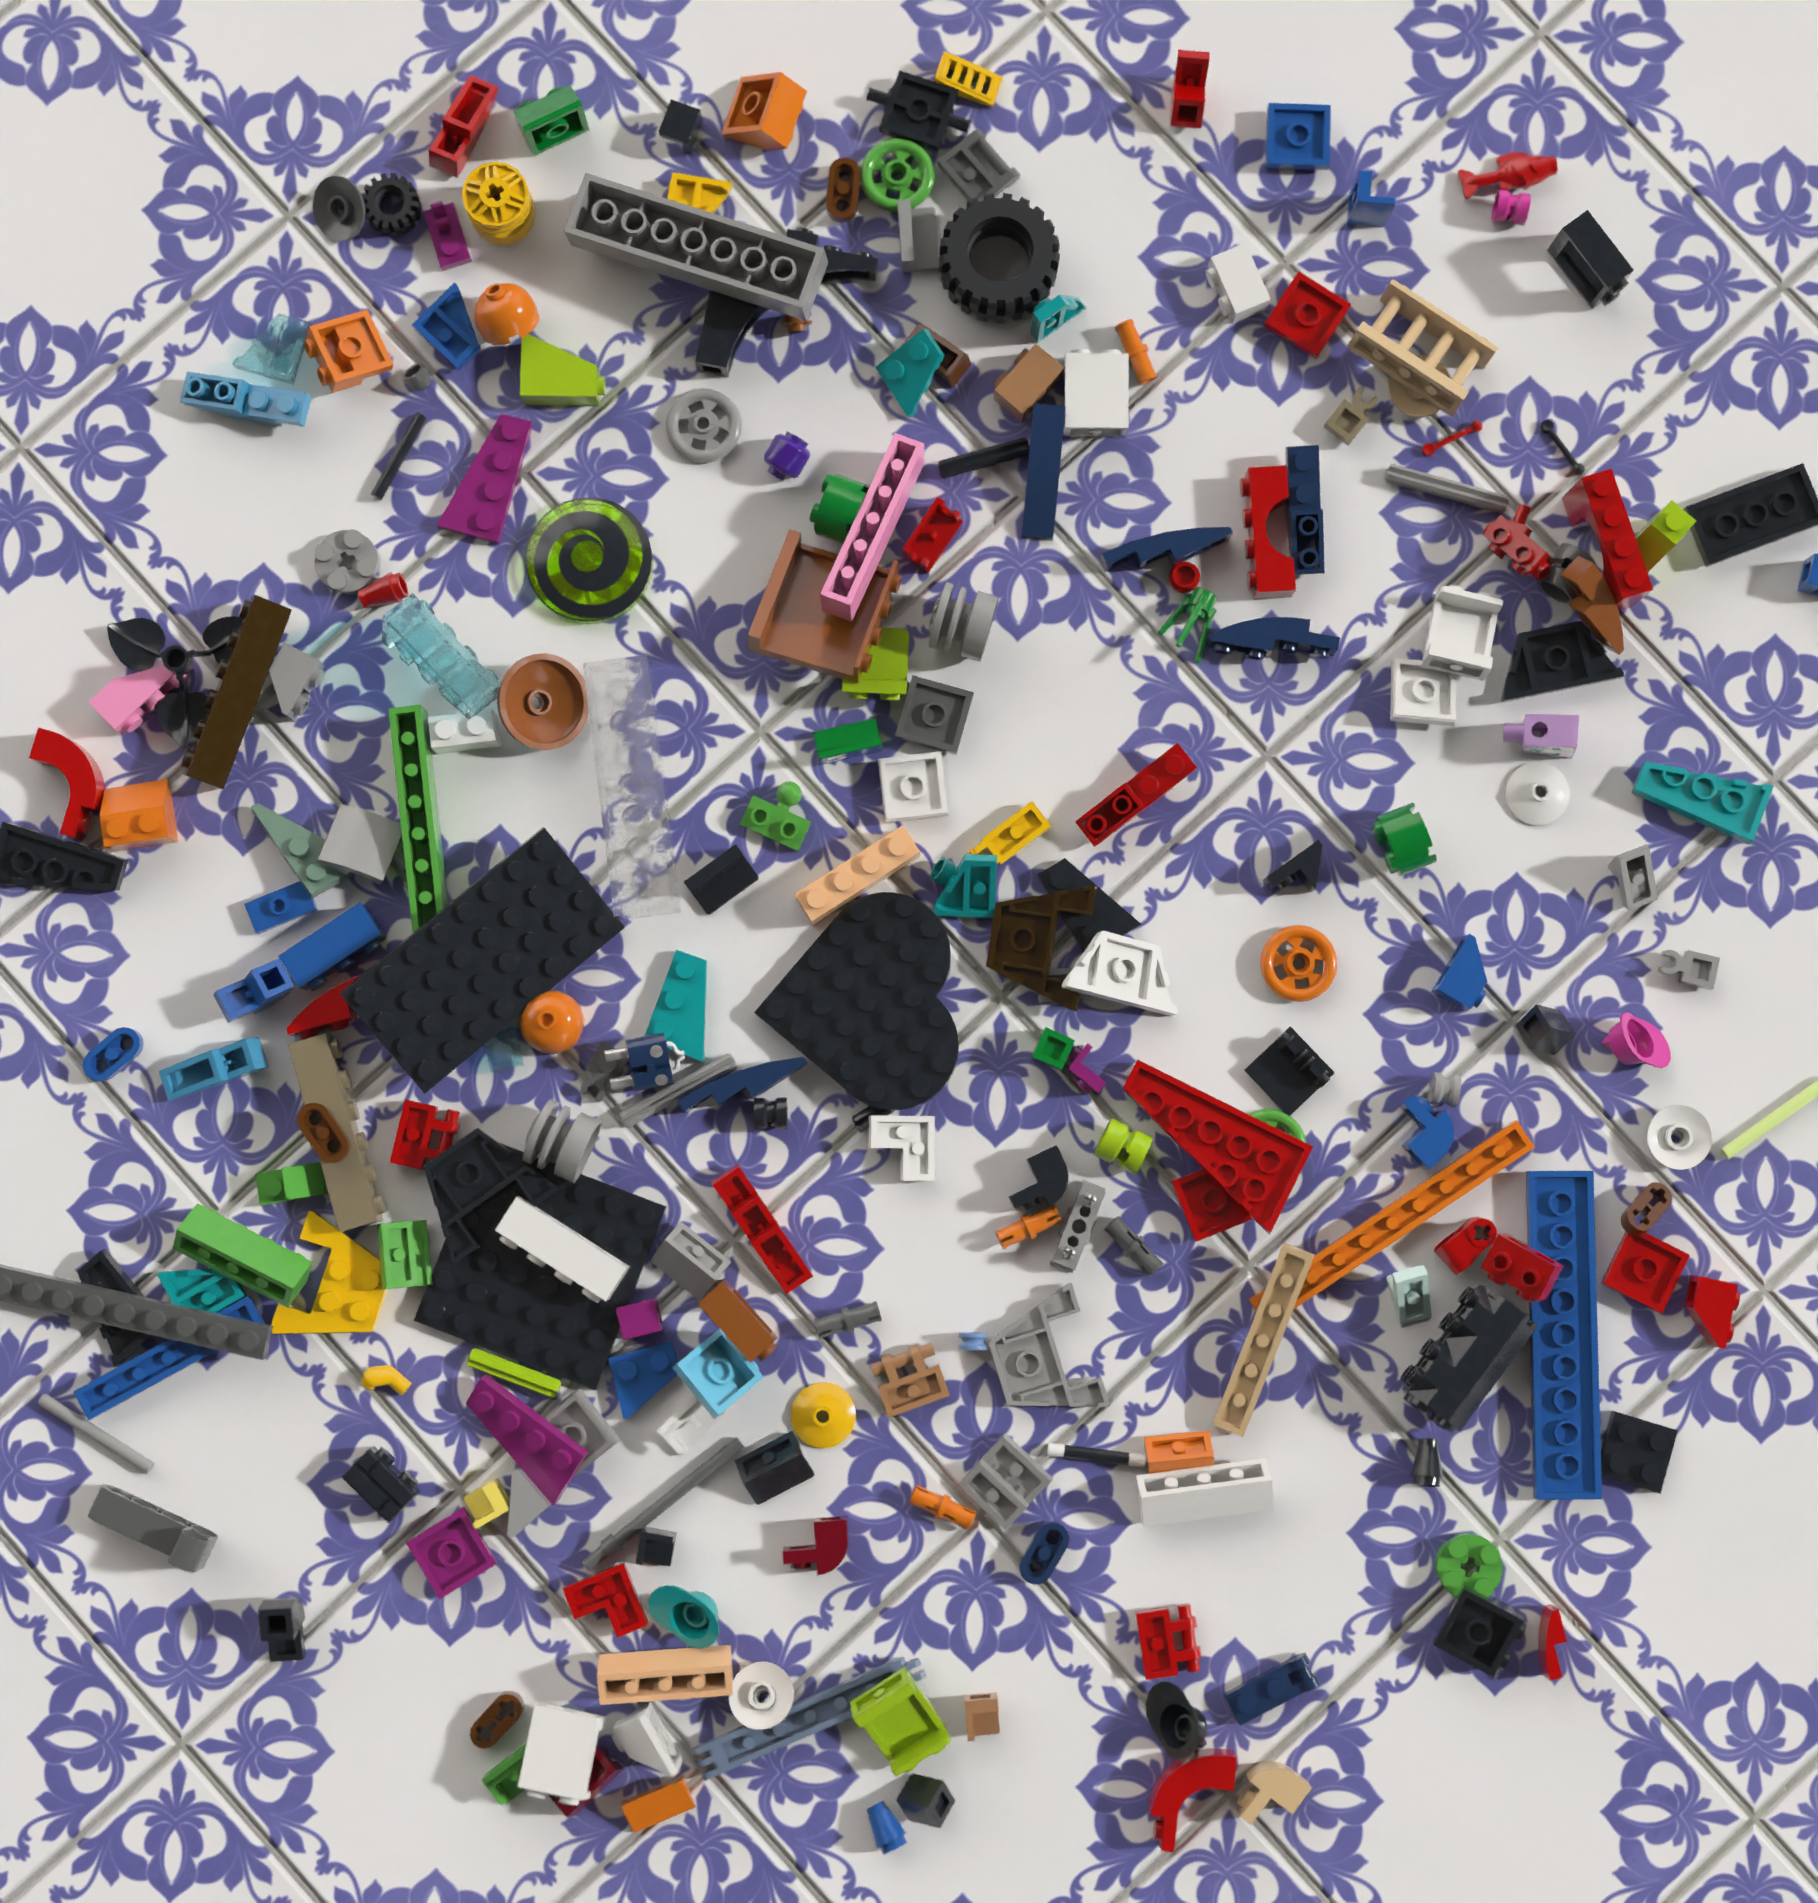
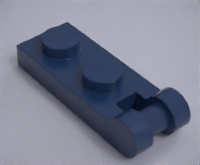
[1223,1653,1321,1726]

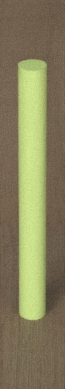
[1720,1080,1818,1160]

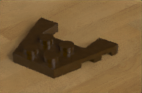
[986,885,1097,1011]

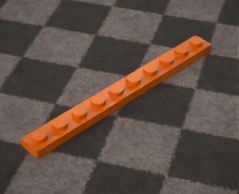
[1248,1120,1535,1312]

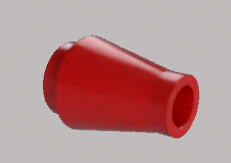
[358,572,409,608]

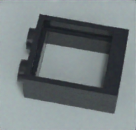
[1547,210,1634,309]

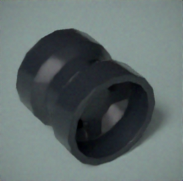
[754,1097,788,1130]

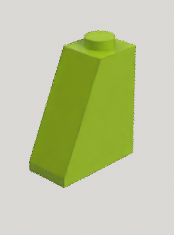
[520,334,606,406]
[1635,500,1696,572]

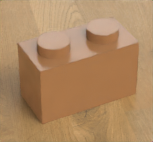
[993,343,1064,423]

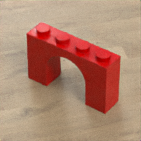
[1562,468,1653,611]

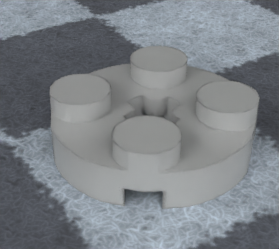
[314,529,380,595]

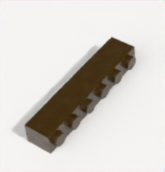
[181,595,292,789]

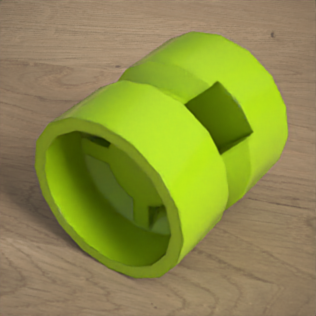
[1094,1118,1153,1175]

